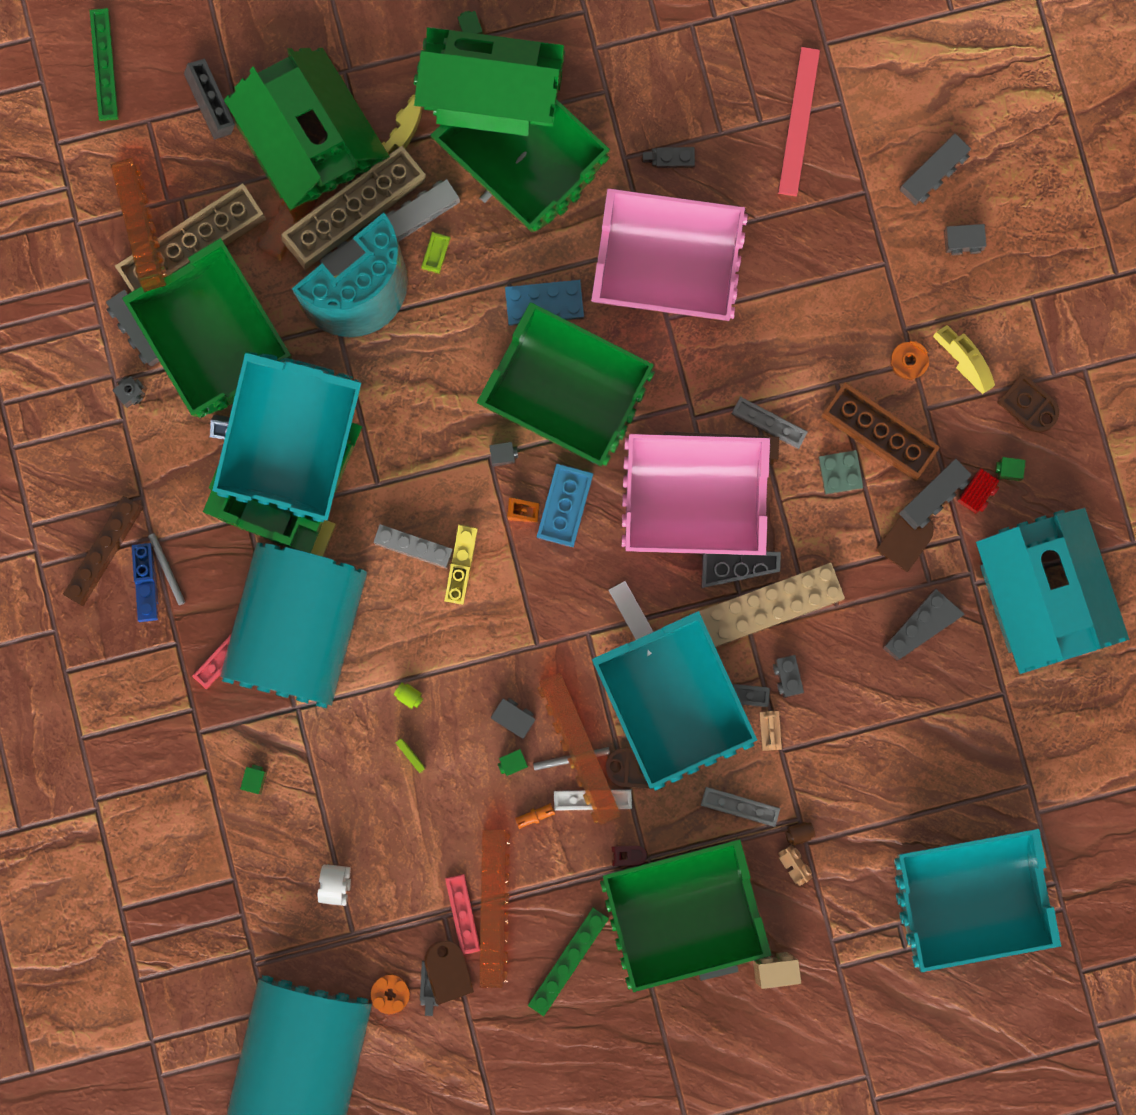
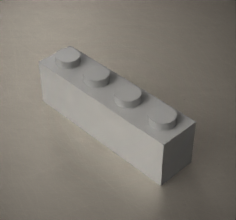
[374,524,454,569]

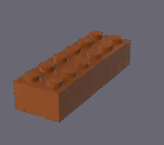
[821,382,940,481]

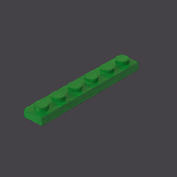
[89,8,119,121]
[528,908,609,1017]

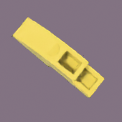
[382,94,423,155]
[933,325,995,394]
[444,524,478,605]

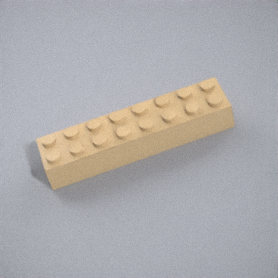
[281,146,426,270]
[115,183,266,292]
[688,563,845,648]

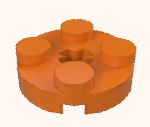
[890,341,929,380]
[371,974,410,1014]

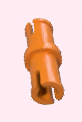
[515,803,555,829]

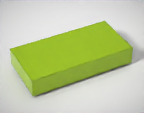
[421,232,451,274]
[395,738,426,773]

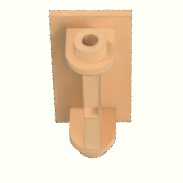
[760,711,782,751]
[778,844,812,886]

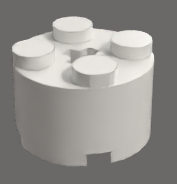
[318,864,351,906]

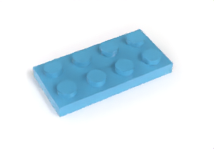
[505,280,584,326]
[537,464,593,548]

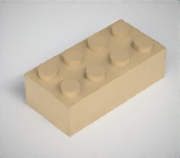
[753,952,801,989]

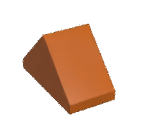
[507,498,539,523]

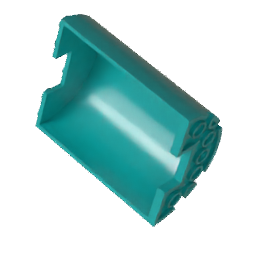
[292,212,408,337]
[212,352,362,522]
[220,543,367,708]
[592,611,757,791]
[894,829,1061,972]
[226,975,372,1115]

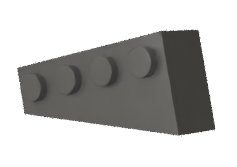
[701,551,781,588]
[883,589,965,660]

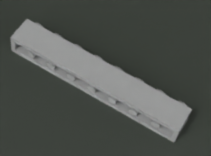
[319,179,460,276]

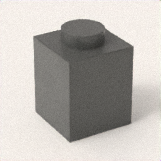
[489,442,518,467]

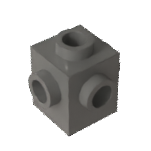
[113,376,145,408]

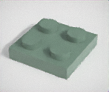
[818,450,863,495]

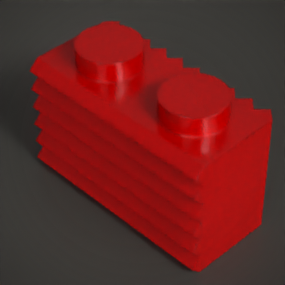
[957,468,1000,514]

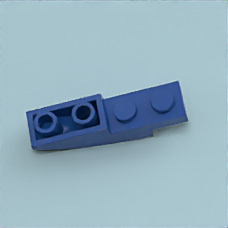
[132,543,159,622]

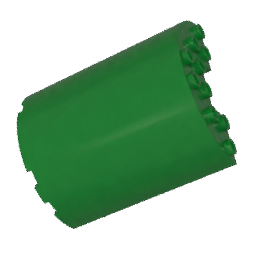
[430,100,610,232]
[122,238,292,418]
[477,302,655,467]
[600,840,772,992]

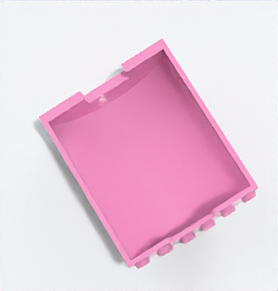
[591,189,748,321]
[622,434,770,555]

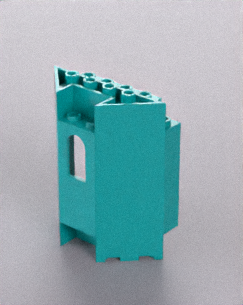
[976,508,1130,674]

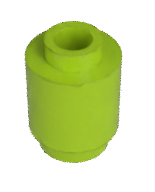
[394,682,423,709]

